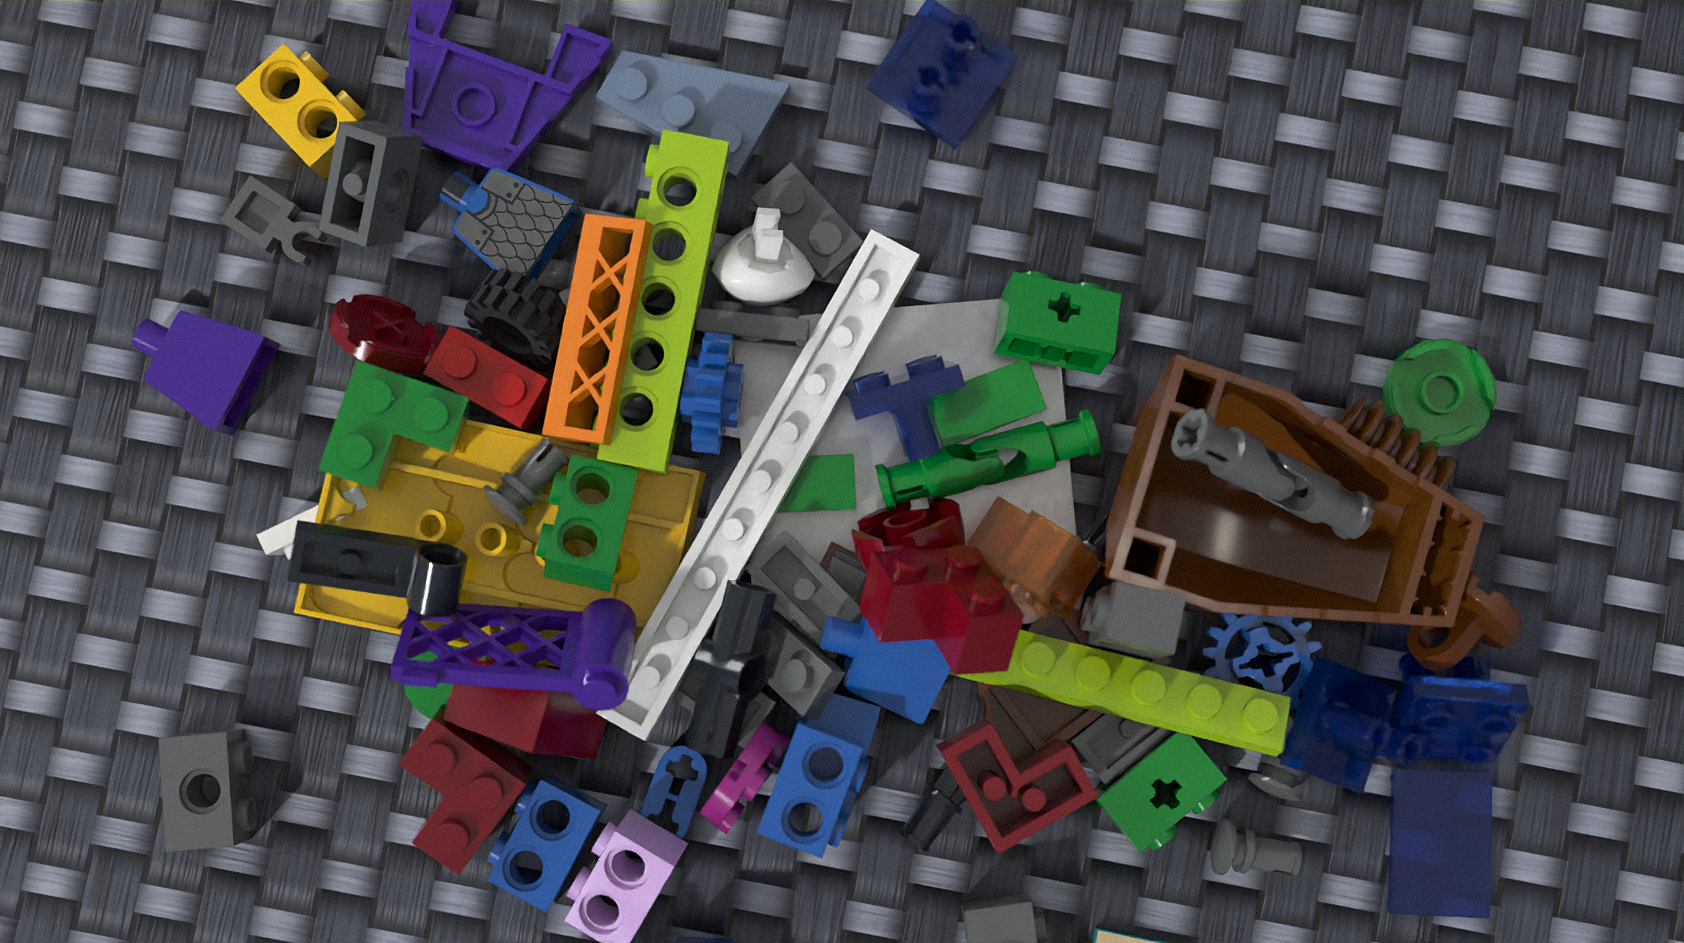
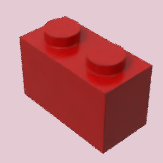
[423,325,552,433]

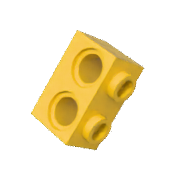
[235,43,366,179]

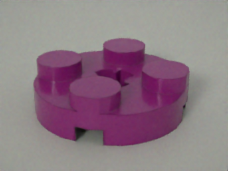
[700,722,791,834]

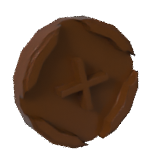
[1407,571,1523,671]

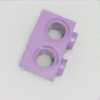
[564,809,688,943]

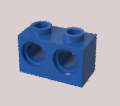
[757,720,870,858]
[487,774,607,913]

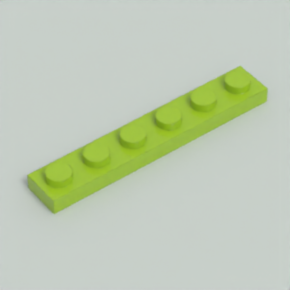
[949,630,1291,757]

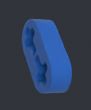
[640,744,709,839]

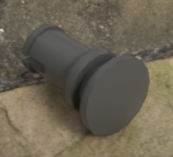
[482,437,570,526]
[1248,711,1321,801]
[1210,818,1302,878]

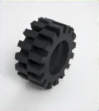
[464,268,567,368]

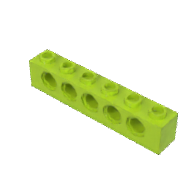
[590,129,731,476]

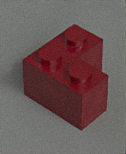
[859,545,1024,675]
[443,655,607,759]
[399,704,533,876]
[936,718,1099,854]

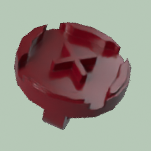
[328,294,442,375]

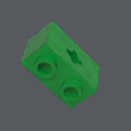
[993,271,1121,375]
[1094,731,1227,852]

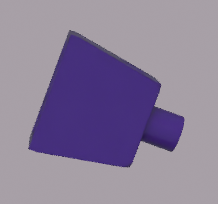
[132,310,281,436]

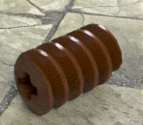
[1338,393,1457,488]

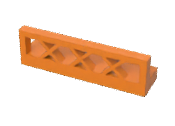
[542,214,653,446]

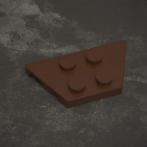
[976,603,1172,765]

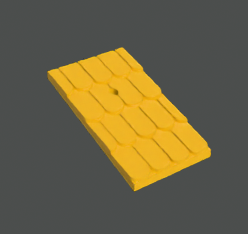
[294,420,706,667]

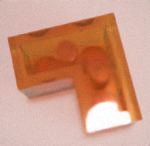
[966,496,1101,620]

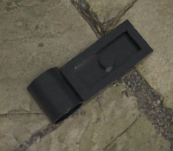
[287,520,468,617]

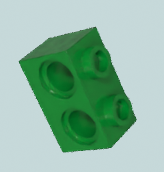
[535,454,639,592]

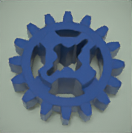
[680,331,745,454]
[1197,613,1323,710]

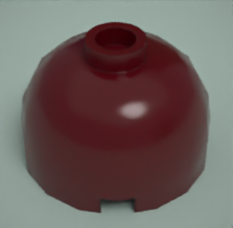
[851,498,966,573]

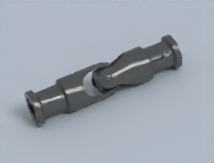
[1171,409,1375,539]

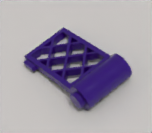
[391,598,637,711]

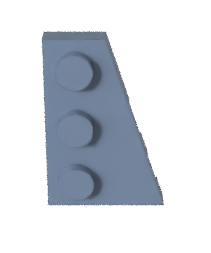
[595,50,791,181]

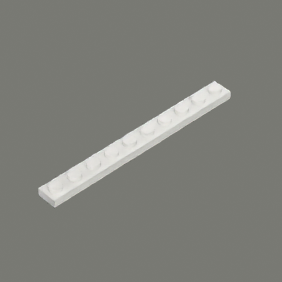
[596,229,920,741]

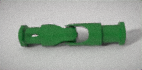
[875,409,1101,513]

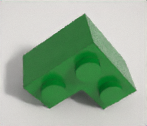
[318,360,473,490]

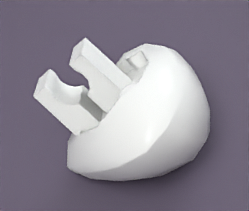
[711,208,815,307]

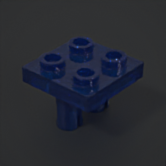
[867,0,1018,150]
[844,354,965,461]
[1381,653,1530,765]
[1280,656,1423,795]

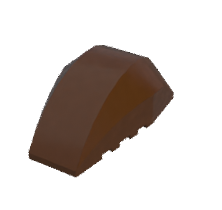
[1105,354,1485,627]

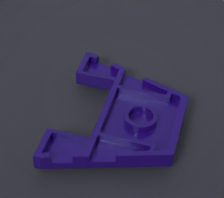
[403,0,614,173]

